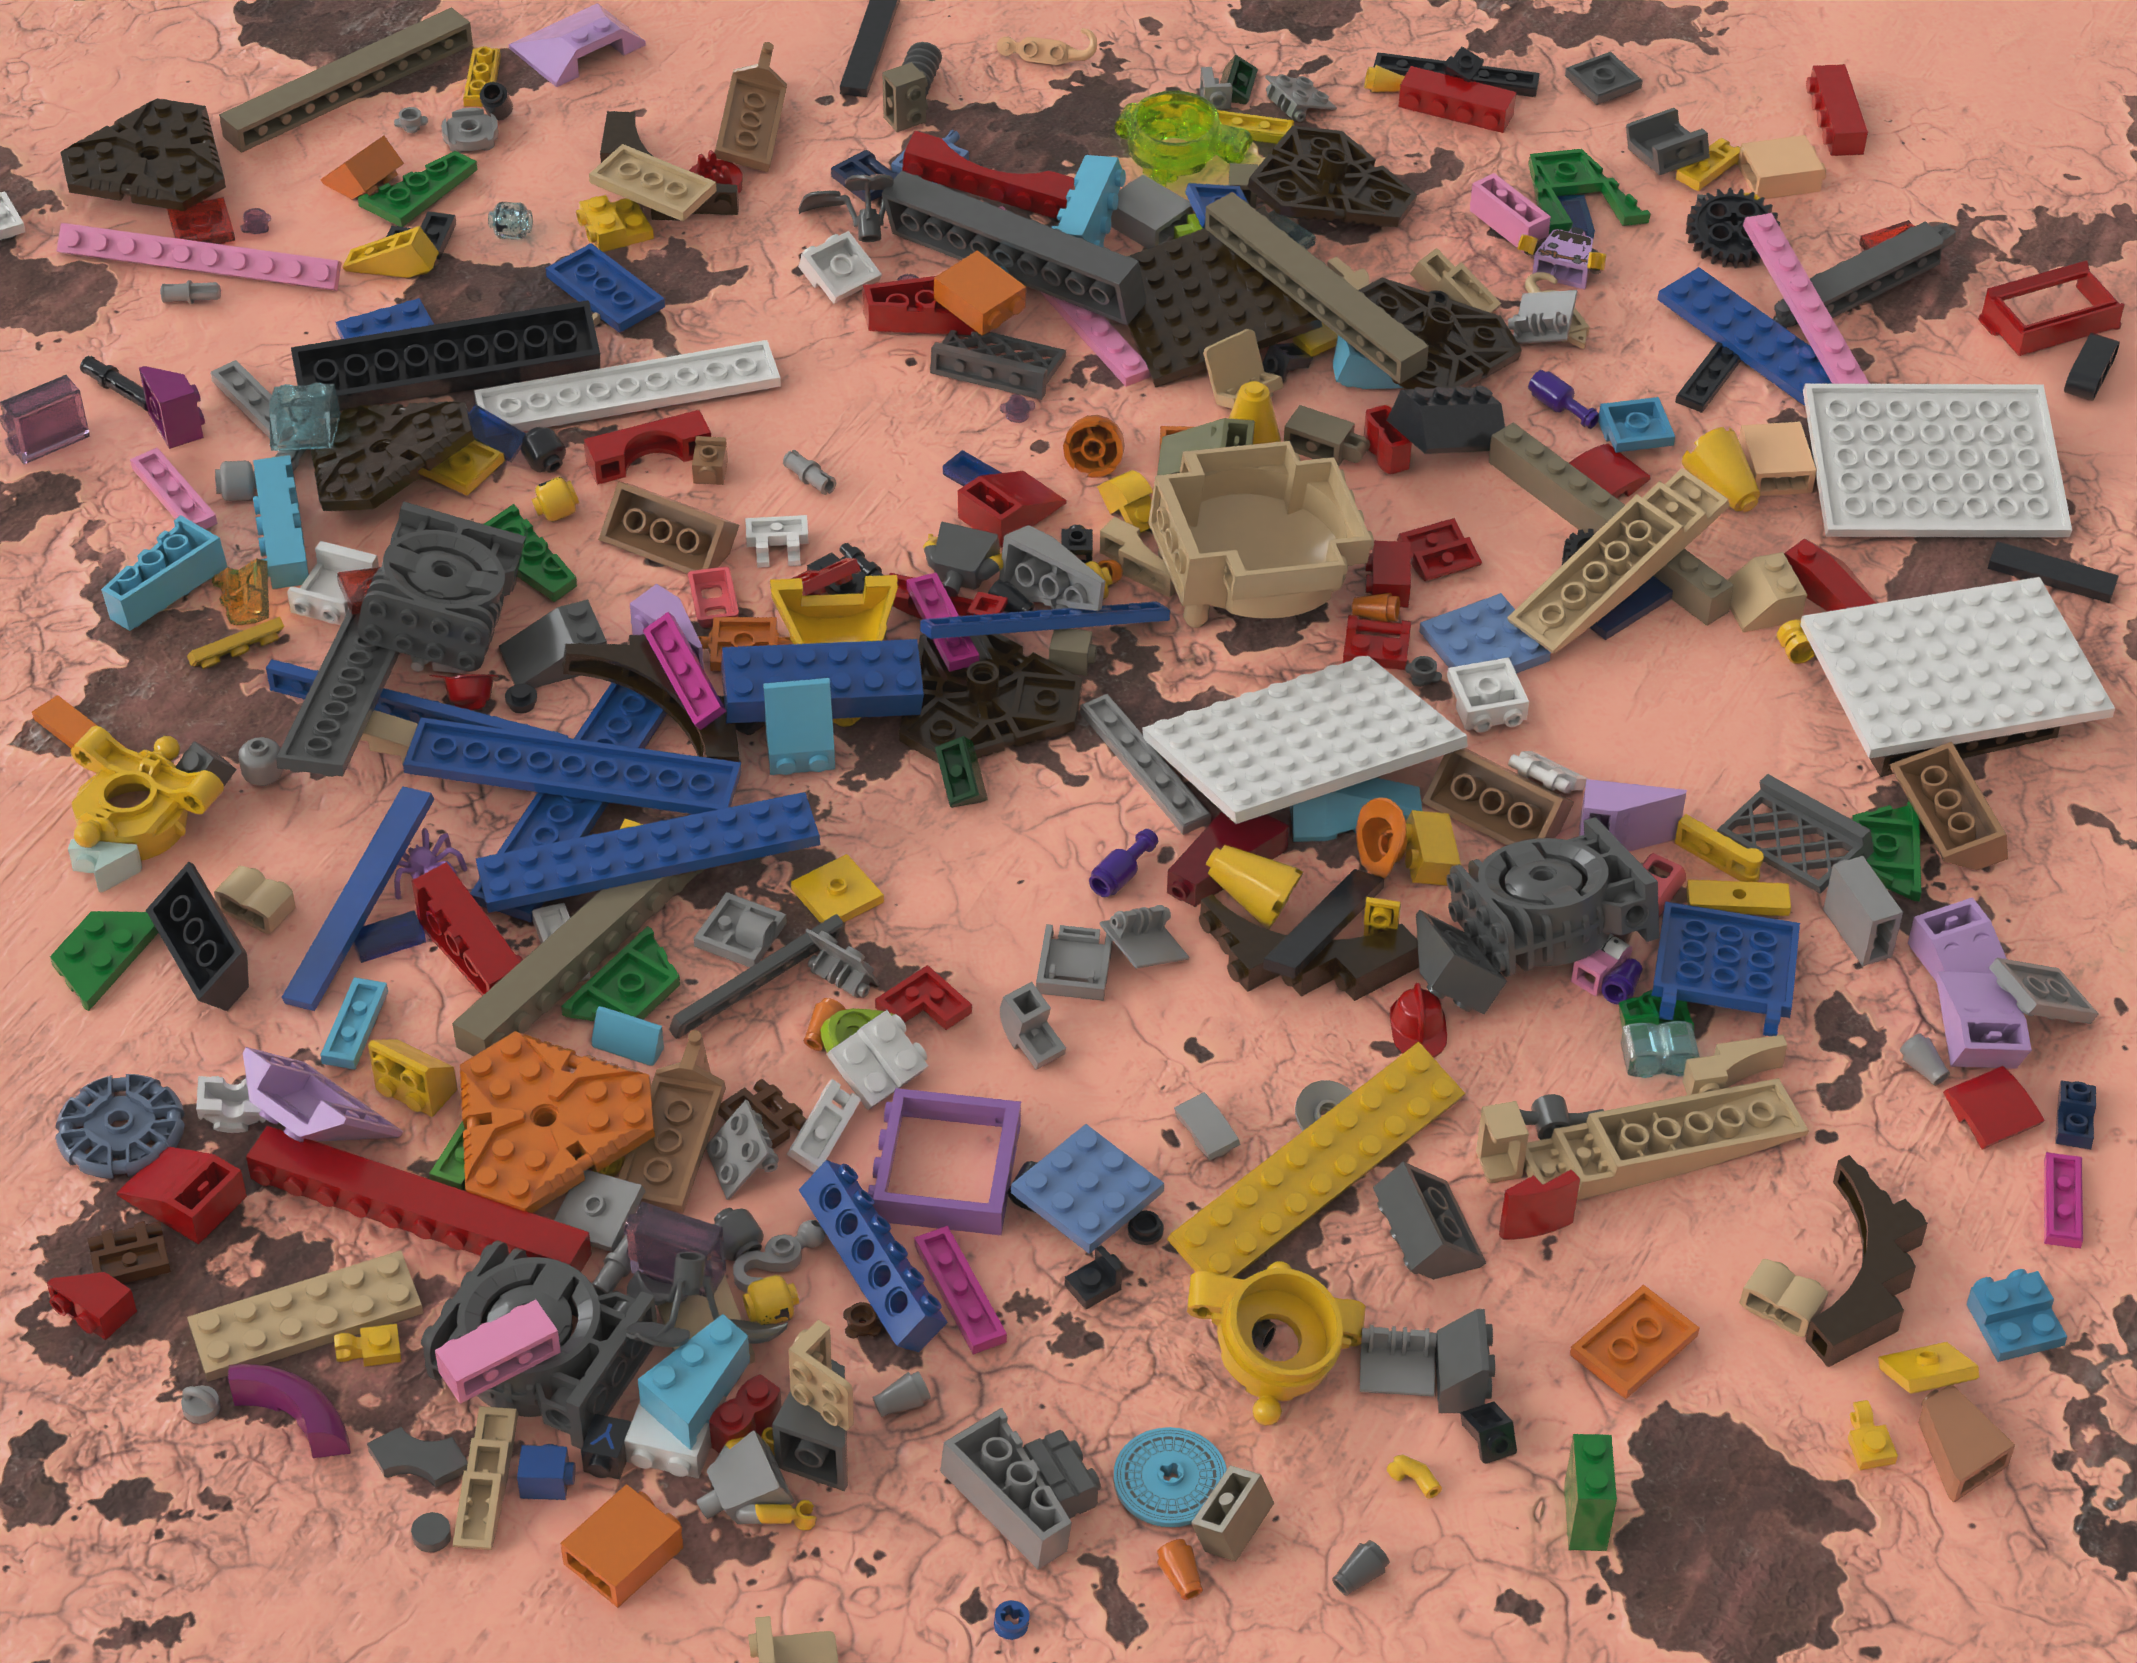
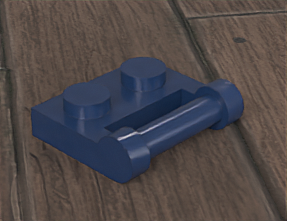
[831,150,899,202]

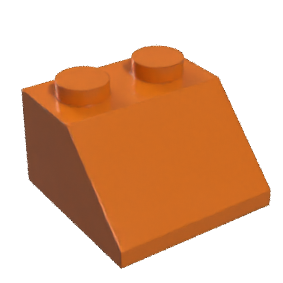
[320,135,404,200]

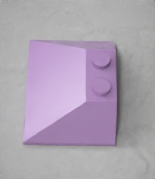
[509,3,646,87]
[243,1047,403,1142]

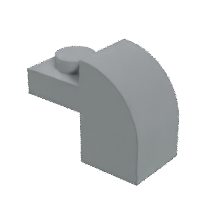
[1000,982,1066,1070]

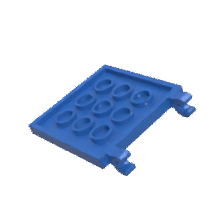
[1652,902,1800,1036]

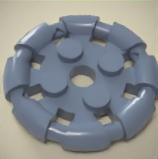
[55,1074,185,1179]

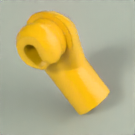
[1387,1455,1442,1499]

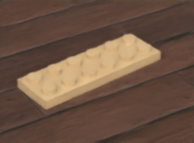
[187,1250,423,1382]

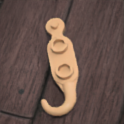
[997,28,1098,65]

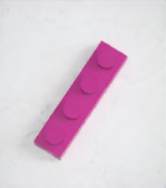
[907,572,979,672]
[643,612,726,730]
[914,1226,1007,1355]

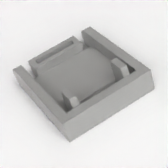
[1036,924,1113,1001]

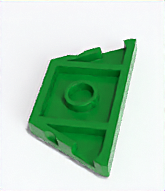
[1852,800,1922,902]
[50,911,159,1011]
[561,926,680,1021]

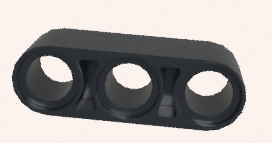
[2064,333,2120,401]

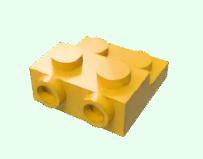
[576,195,654,252]

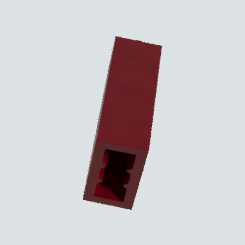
[1167,811,1290,907]

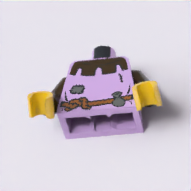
[1517,227,1606,290]

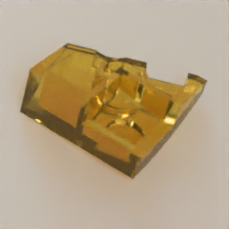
[212,558,269,625]

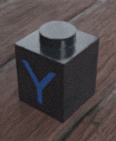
[581,1414,631,1480]

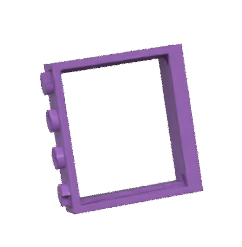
[868,1088,1021,1236]

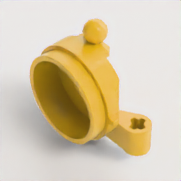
[71,726,224,861]
[1187,1261,1366,1426]

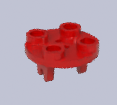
[689,150,743,193]

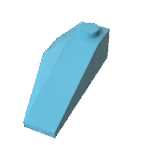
[1333,335,1403,389]
[1290,777,1422,842]

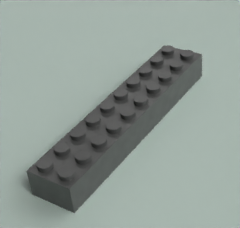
[882,171,1147,326]

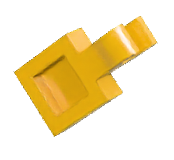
[334,1324,401,1367]
[1847,1400,1898,1470]

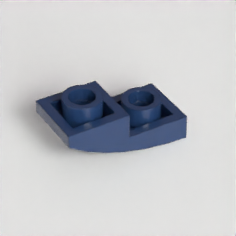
[2055,1080,2096,1150]

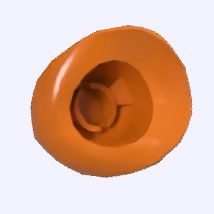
[1356,798,1408,879]

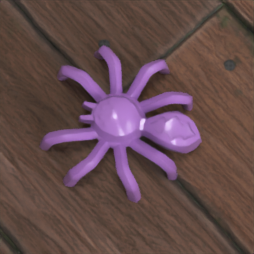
[394,827,467,900]

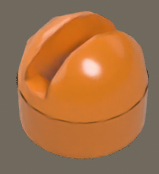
[1098,559,1123,584]

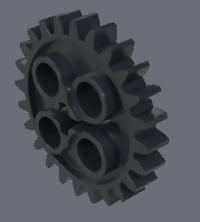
[1686,188,1780,268]

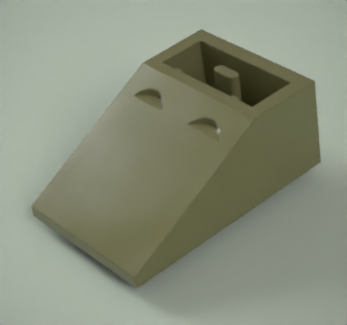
[1157,418,1255,475]

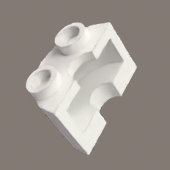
[196,1076,266,1133]

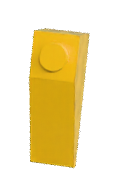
[342,226,439,278]

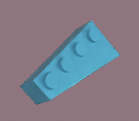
[1052,155,1126,247]
[253,455,309,589]
[101,515,228,631]

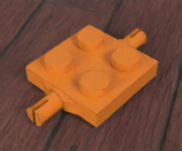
[698,617,793,671]

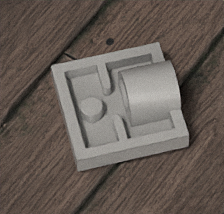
[694,892,787,967]

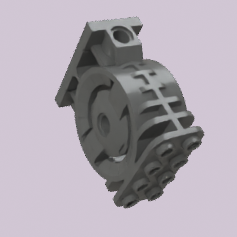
[358,502,526,672]
[1446,817,1659,977]
[421,1240,657,1449]

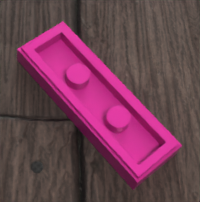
[2044,1152,2083,1249]

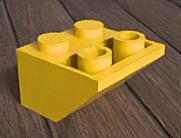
[368,1039,458,1117]

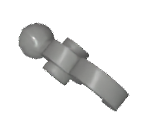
[733,1220,826,1293]

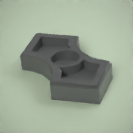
[367,1427,468,1488]

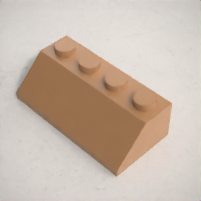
[598,481,740,574]
[1890,742,2008,870]
[1422,748,1574,845]

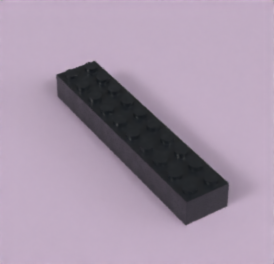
[291,300,600,417]

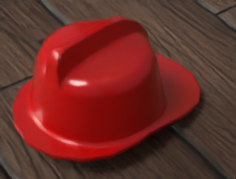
[429,674,499,711]
[1390,983,1447,1058]

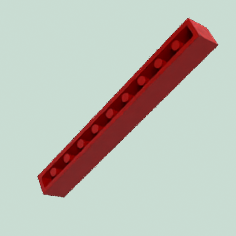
[246,1126,592,1272]

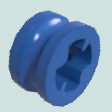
[994,1600,1030,1640]

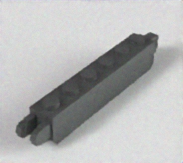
[1773,221,1956,329]

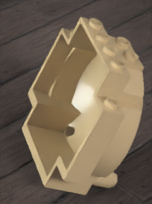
[1149,441,1374,628]

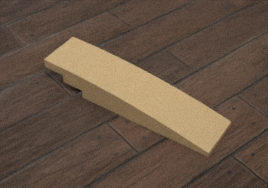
[1507,468,1729,654]
[1524,1078,1809,1200]

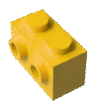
[1405,810,1461,886]

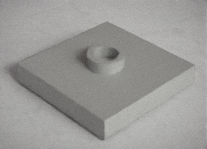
[554,1170,645,1252]

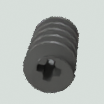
[902,42,942,96]

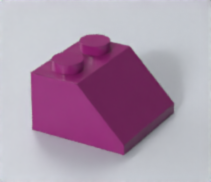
[139,366,205,449]

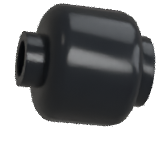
[520,427,566,473]

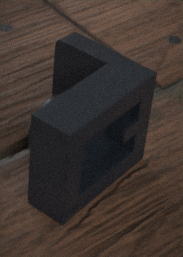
[1262,343,1313,383]
[1065,1245,1123,1310]
[1460,1401,1517,1464]

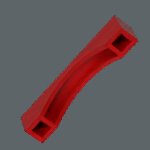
[902,131,1075,219]

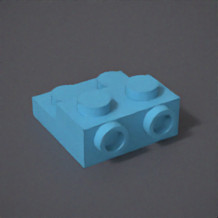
[1598,397,1675,453]
[1966,1269,2067,1362]

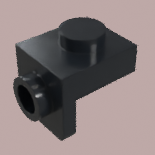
[1442,46,1484,82]

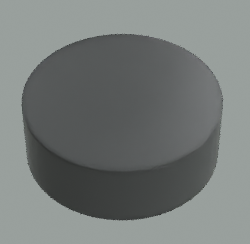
[411,1512,451,1552]

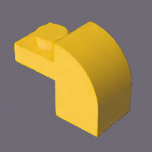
[1097,470,1153,533]

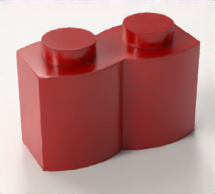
[1364,405,1412,475]
[709,1374,782,1454]

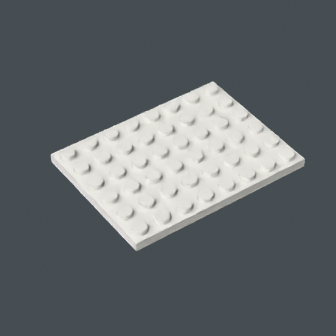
[1803,383,2072,537]
[1800,577,2115,759]
[1142,656,1468,824]

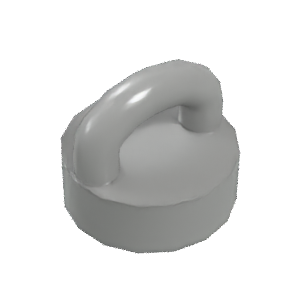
[181,1385,221,1424]

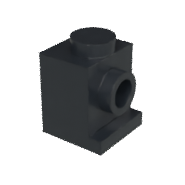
[1061,525,1093,563]

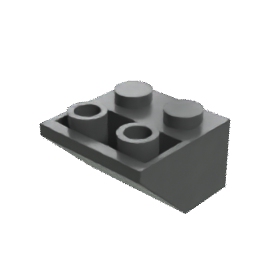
[1435,1309,1495,1413]

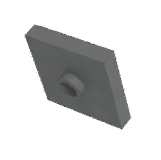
[1565,52,1643,105]

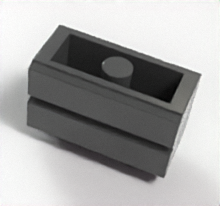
[1023,1430,1101,1519]

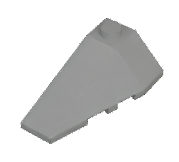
[999,525,1105,611]

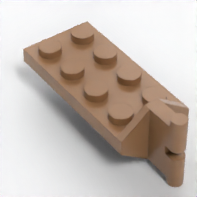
[714,42,787,172]
[619,1030,726,1213]

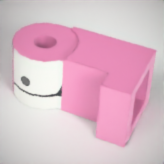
[1571,934,1632,996]

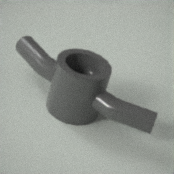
[1520,1094,1604,1140]

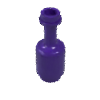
[1528,370,1599,429]
[1089,829,1159,897]

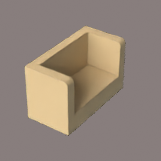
[1476,1101,1529,1183]

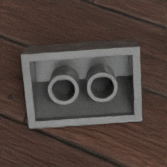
[1373,1161,1486,1280]

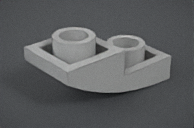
[1174,1092,1241,1160]

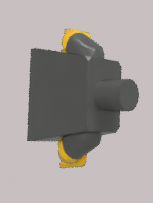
[923,521,1003,597]

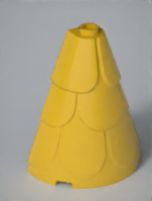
[770,575,898,727]

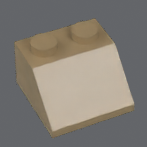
[1728,552,1807,632]

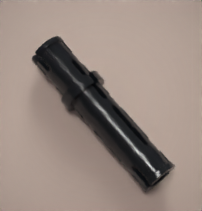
[80,356,148,411]

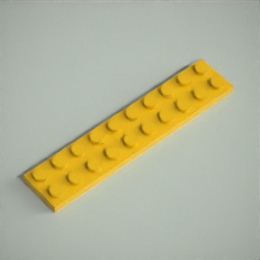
[1167,1042,1466,1278]

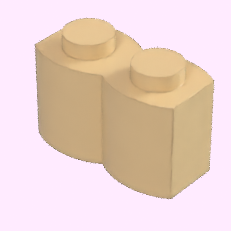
[214,865,296,934]
[1739,1259,1829,1337]

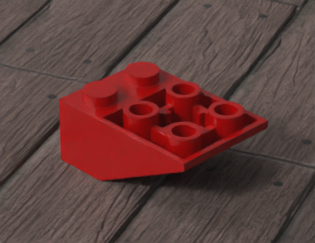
[957,471,1067,548]
[117,1147,247,1245]

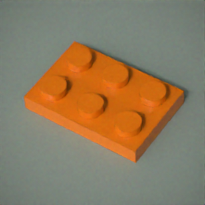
[1570,1284,1700,1399]

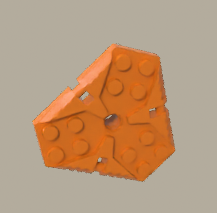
[460,1031,655,1213]

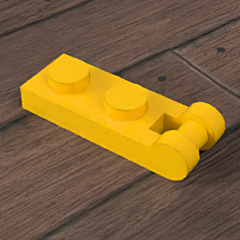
[1676,138,1741,191]
[1675,814,1764,882]

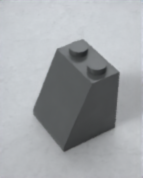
[772,1359,848,1492]

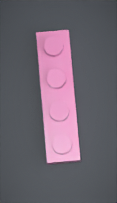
[130,448,218,529]

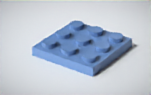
[1419,593,1551,674]
[1011,1124,1164,1254]

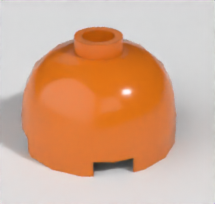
[1063,415,1125,478]

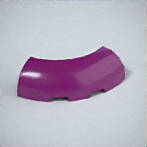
[228,1364,351,1458]

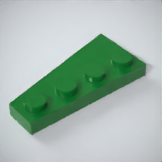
[358,151,478,227]
[484,504,577,602]

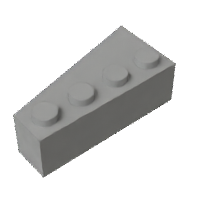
[940,1408,1072,1569]

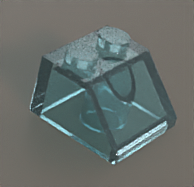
[269,383,341,451]

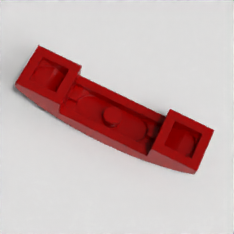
[889,573,1008,619]

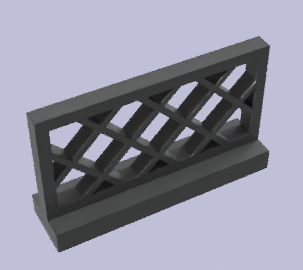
[930,330,1066,400]
[1717,774,1874,894]

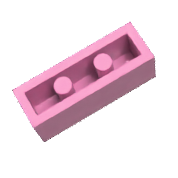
[1470,173,1551,254]
[435,1300,561,1404]

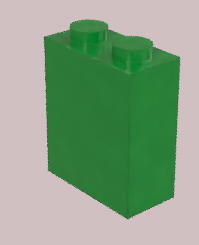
[1564,1434,1617,1551]

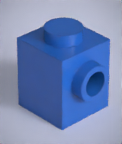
[517,1444,576,1500]

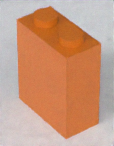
[934,250,1026,336]
[560,1484,683,1608]

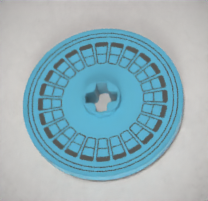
[1114,1427,1227,1527]

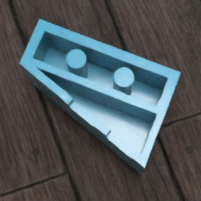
[638,1314,750,1450]

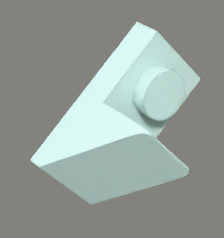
[68,839,142,893]

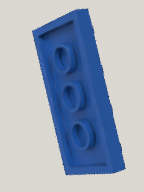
[545,243,665,333]

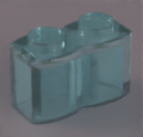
[1621,1021,1699,1078]

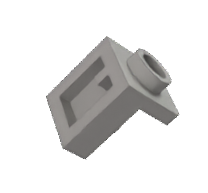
[1199,67,1232,110]

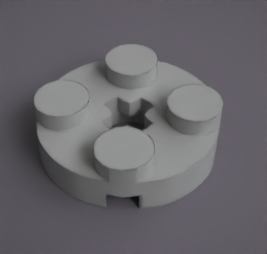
[441,108,499,153]

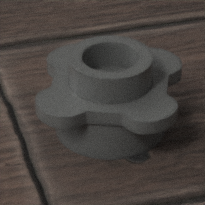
[1405,656,1442,687]

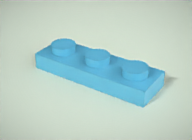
[320,977,388,1070]

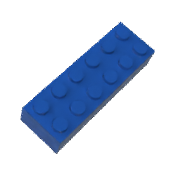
[721,639,924,723]

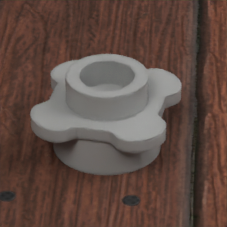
[394,107,428,133]

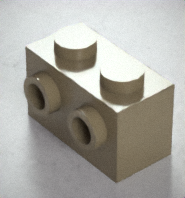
[882,62,928,132]
[1191,1465,1274,1562]

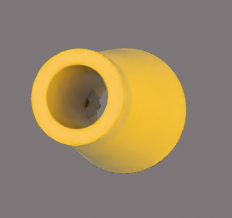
[1364,65,1405,92]

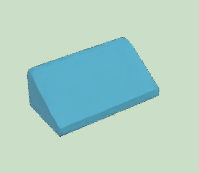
[592,1006,664,1066]

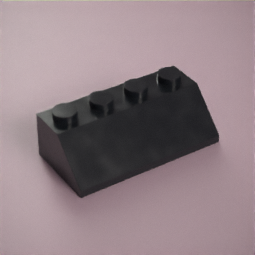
[1386,386,1505,454]
[146,862,249,1011]

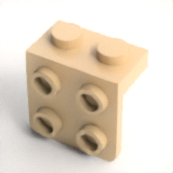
[1203,329,1284,409]
[788,1319,854,1431]
[748,1616,839,1663]

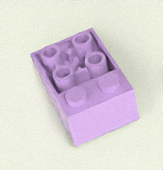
[630,584,704,669]
[1579,779,1687,852]
[1908,897,2007,983]
[1935,971,2032,1069]

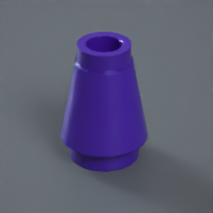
[1602,959,1643,1004]

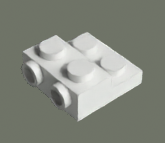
[798,231,882,304]
[1447,657,1529,733]
[826,1010,928,1110]

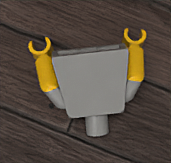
[697,1427,817,1530]

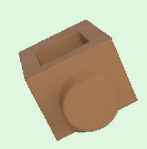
[692,436,728,485]

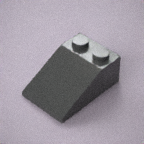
[499,599,607,688]
[1416,910,1507,1015]

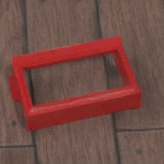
[1978,260,2125,356]

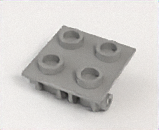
[1265,74,1337,122]
[1508,290,1578,344]
[1100,905,1189,969]
[805,929,880,998]
[706,1100,779,1200]
[1360,1325,1437,1397]

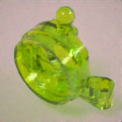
[1114,91,1253,187]

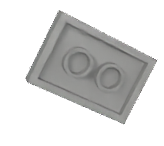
[1989,958,2099,1024]

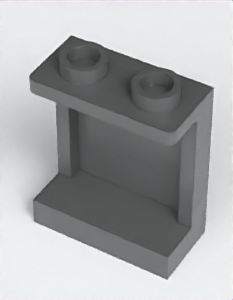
[1626,108,1710,175]

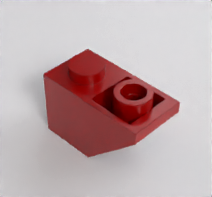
[47,1272,137,1340]

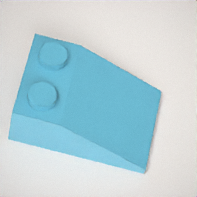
[763,678,835,775]

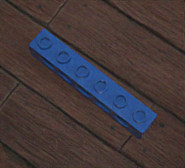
[799,1160,948,1352]

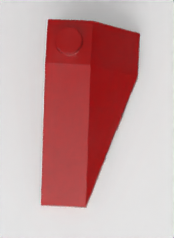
[1784,538,1879,612]

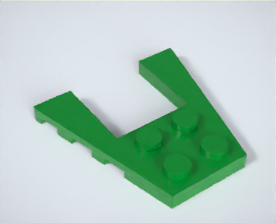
[1528,149,1651,234]

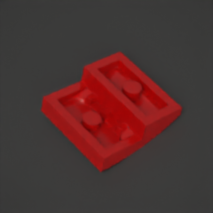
[1569,443,1651,498]
[1397,518,1482,581]
[1943,1066,2045,1149]
[1499,1169,1580,1240]

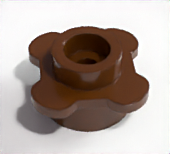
[843,1302,881,1339]

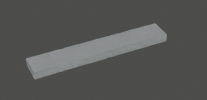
[1080,694,1211,835]

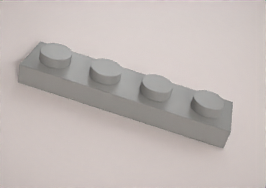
[210,360,300,444]

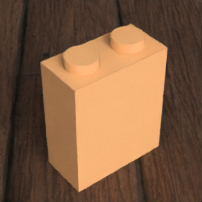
[1738,135,1826,199]
[1739,422,1817,496]

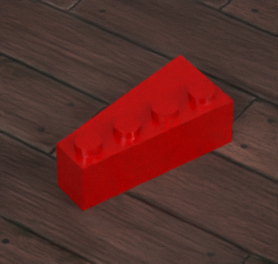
[863,276,990,335]
[412,862,523,996]

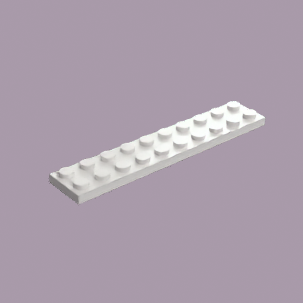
[474,340,781,438]

